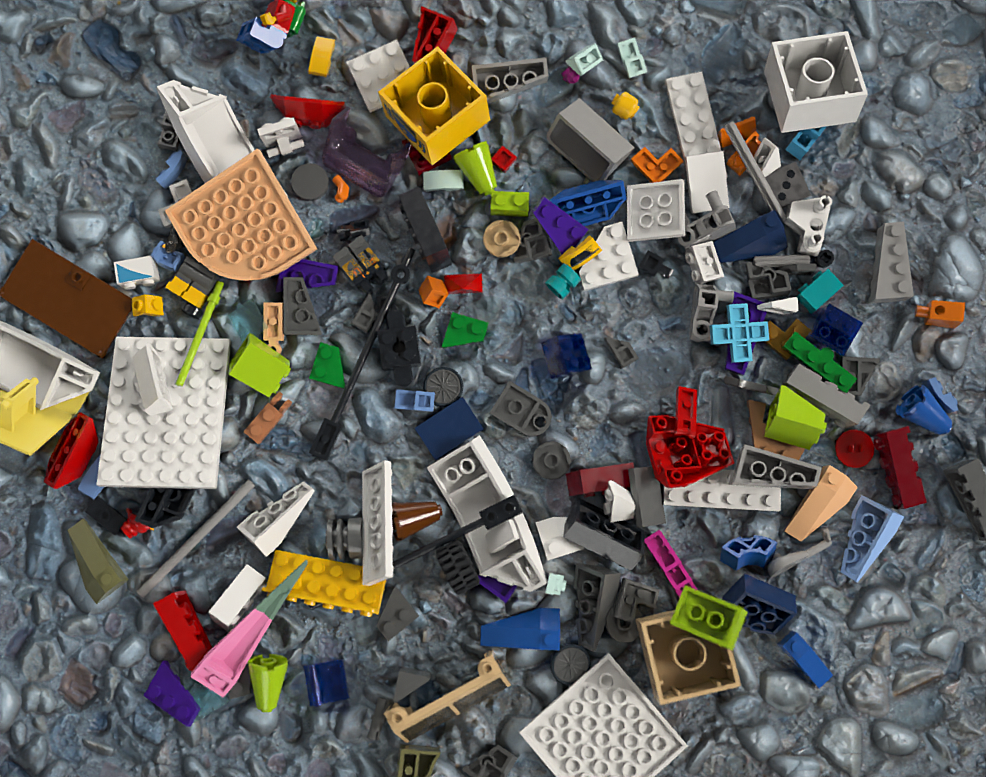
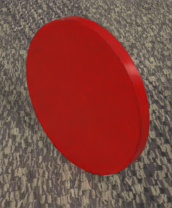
[835,430,874,468]

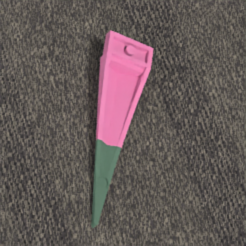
[190,559,308,697]

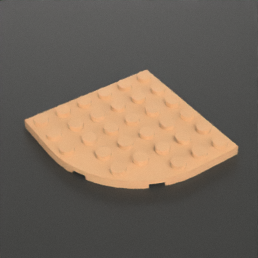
[165,149,317,281]

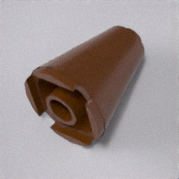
[392,501,443,542]

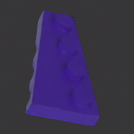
[725,291,767,376]

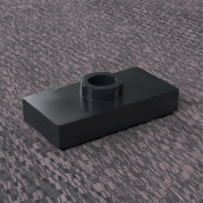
[85,496,127,535]

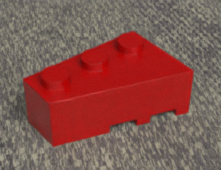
[412,6,458,64]

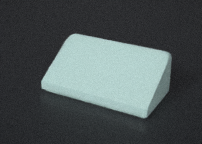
[566,43,603,76]

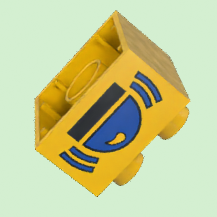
[378,46,490,165]

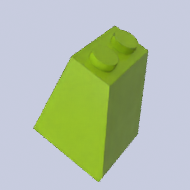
[229,332,291,397]
[764,385,827,450]

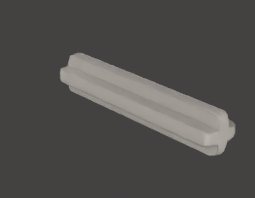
[753,255,810,267]

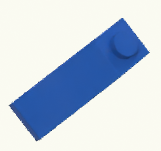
[777,631,833,689]

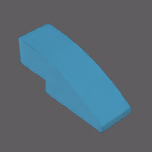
[785,126,827,160]

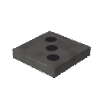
[765,162,811,208]

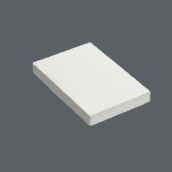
[685,151,729,214]

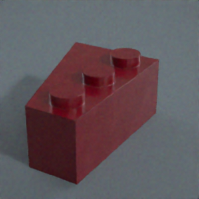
[566,462,634,498]

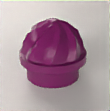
[561,66,580,84]

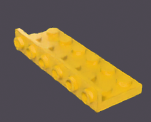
[261,550,386,617]

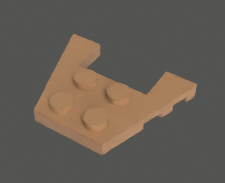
[747,400,805,460]

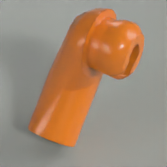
[332,175,349,203]

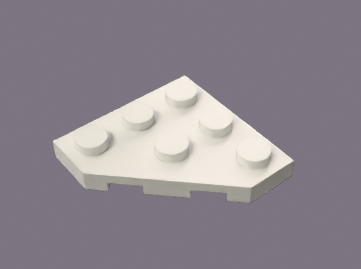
[579,222,639,291]

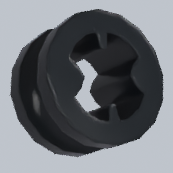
[815,249,834,268]

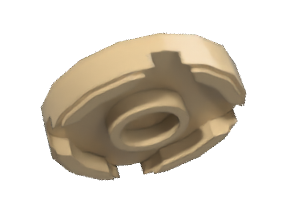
[483,220,521,257]

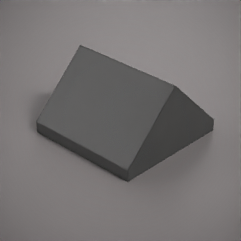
[393,666,432,703]

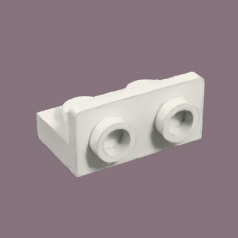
[685,241,724,284]

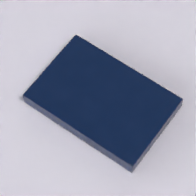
[415,397,484,460]

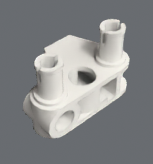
[784,195,832,256]

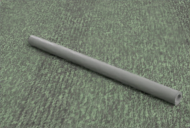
[137,479,255,598]

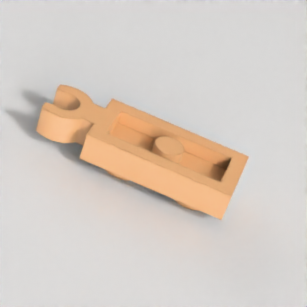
[263,302,284,354]

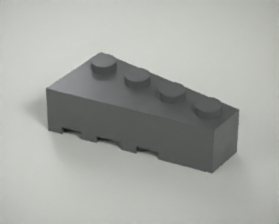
[943,458,986,541]

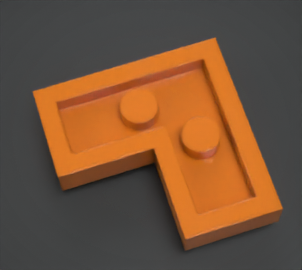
[630,147,684,183]

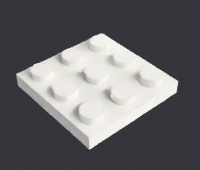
[347,40,410,113]
[627,179,685,242]

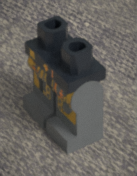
[332,235,388,295]

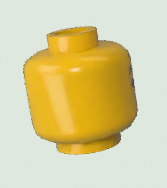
[611,92,640,120]

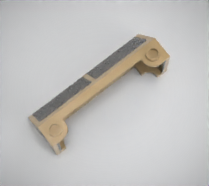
[384,649,511,743]

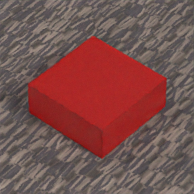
[491,145,517,173]

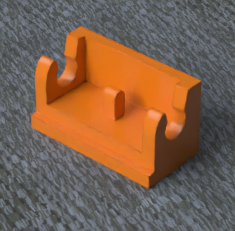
[726,131,761,176]

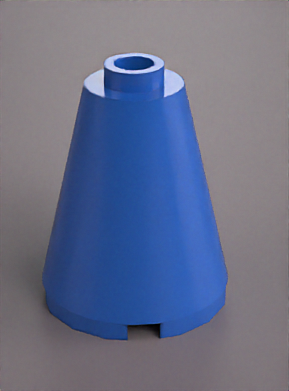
[896,385,952,435]

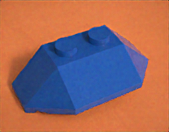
[549,180,627,226]

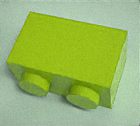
[491,191,529,217]

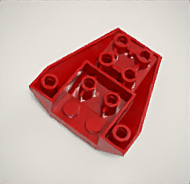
[646,415,735,488]

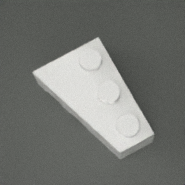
[209,565,267,633]

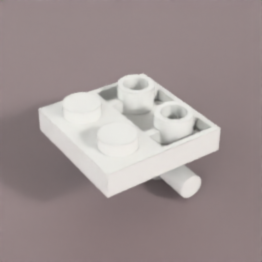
[257,117,305,158]

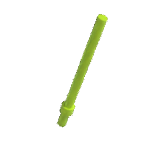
[175,281,224,387]

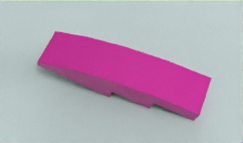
[644,529,698,599]

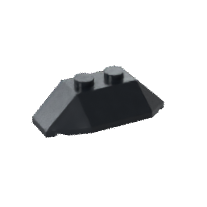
[134,488,196,528]

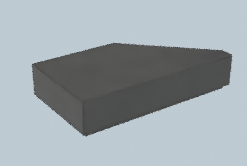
[776,264,816,275]
[351,293,377,333]
[604,337,639,369]

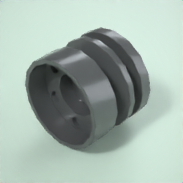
[325,517,363,560]

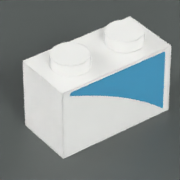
[114,255,160,290]

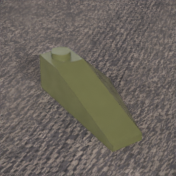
[67,518,129,604]

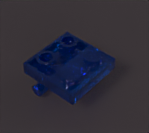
[303,658,350,707]

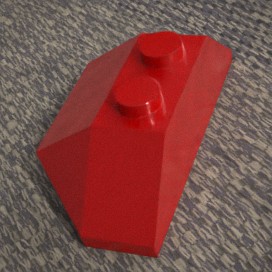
[270,94,347,129]
[43,412,99,489]

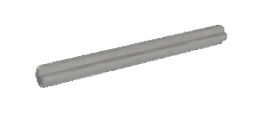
[724,121,787,222]

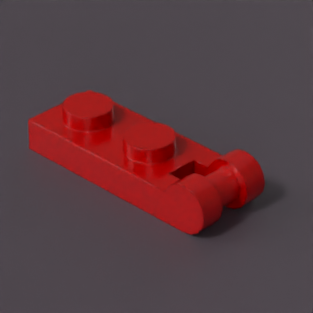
[674,386,697,439]

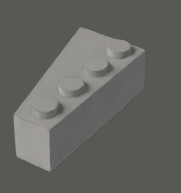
[782,364,870,428]

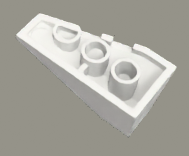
[536,517,585,560]

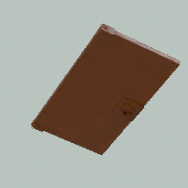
[0,239,132,359]

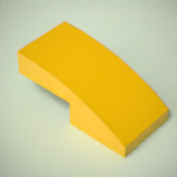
[308,37,335,77]

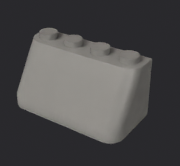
[547,98,635,182]

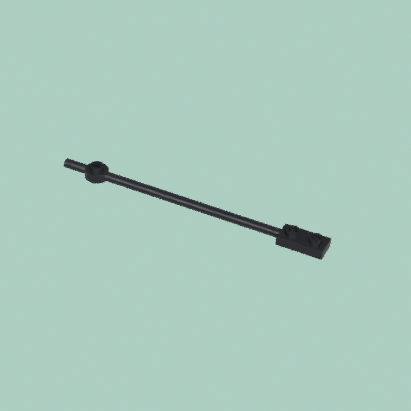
[309,247,416,461]
[309,495,523,610]

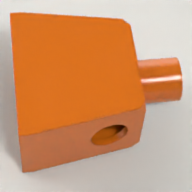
[915,300,965,329]

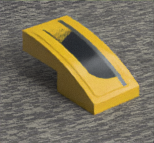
[558,235,602,270]

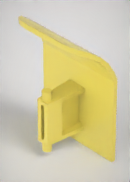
[0,377,90,456]

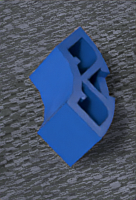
[720,535,777,571]

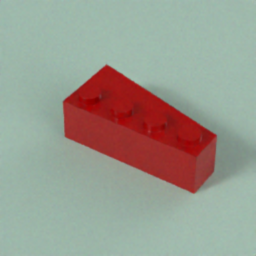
[153,590,213,672]

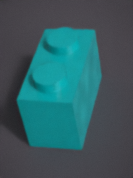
[796,269,844,314]

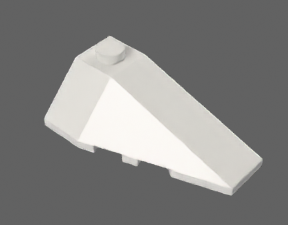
[237,481,314,557]

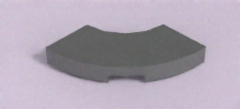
[724,376,779,396]

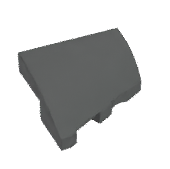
[514,218,552,263]
[745,262,792,300]
[463,745,518,777]

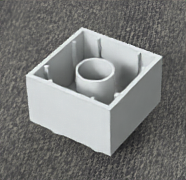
[764,31,868,133]

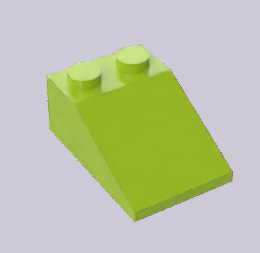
[670,586,747,651]

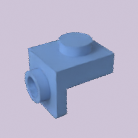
[151,241,186,272]

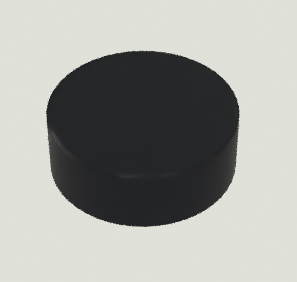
[182,304,203,320]

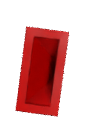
[444,273,483,294]

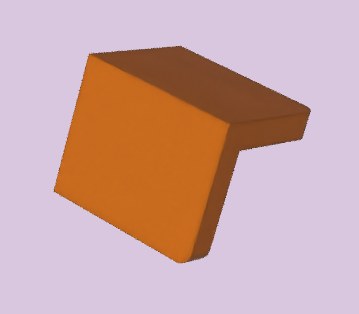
[419,275,449,308]

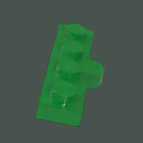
[782,331,857,393]

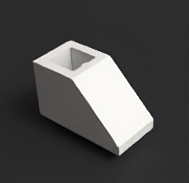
[603,481,635,522]

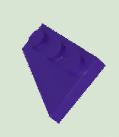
[532,196,589,255]
[276,259,339,292]
[143,660,201,727]

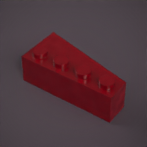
[873,426,927,509]

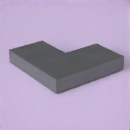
[613,578,660,622]

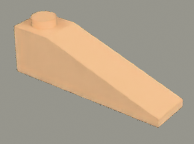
[784,465,857,542]

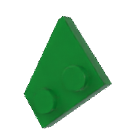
[442,312,489,349]
[309,342,346,389]

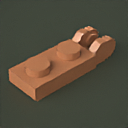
[244,392,292,444]

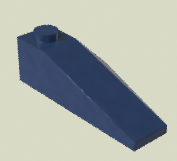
[713,210,788,264]

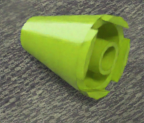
[453,141,497,196]
[248,654,288,713]

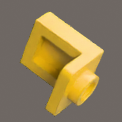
[132,294,164,317]

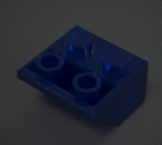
[810,303,863,356]
[541,333,592,379]

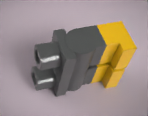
[166,256,221,309]

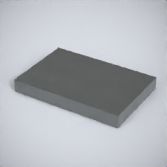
[628,466,666,528]

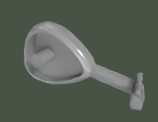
[767,528,832,578]

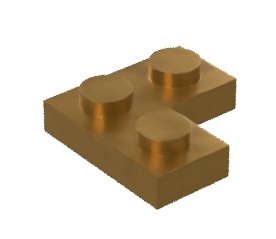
[764,319,812,360]

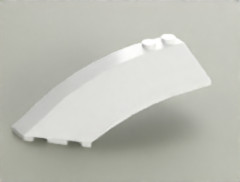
[156,80,288,197]
[0,321,100,410]
[427,435,548,592]

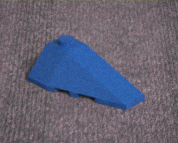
[480,608,560,650]

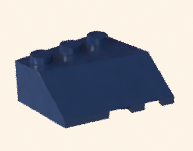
[722,573,797,635]

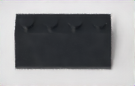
[563,497,644,571]

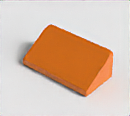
[718,117,756,148]

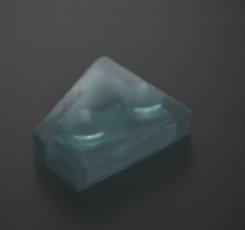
[190,681,231,723]

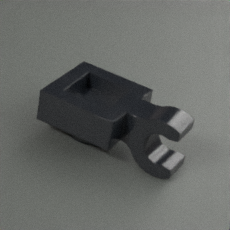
[337,219,370,241]
[638,250,673,280]

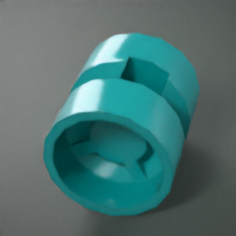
[545,263,581,300]

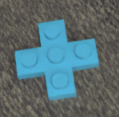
[710,304,769,363]

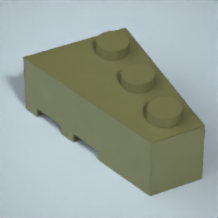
[395,744,441,777]

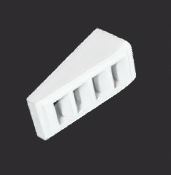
[757,297,798,315]

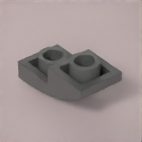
[157,111,180,151]

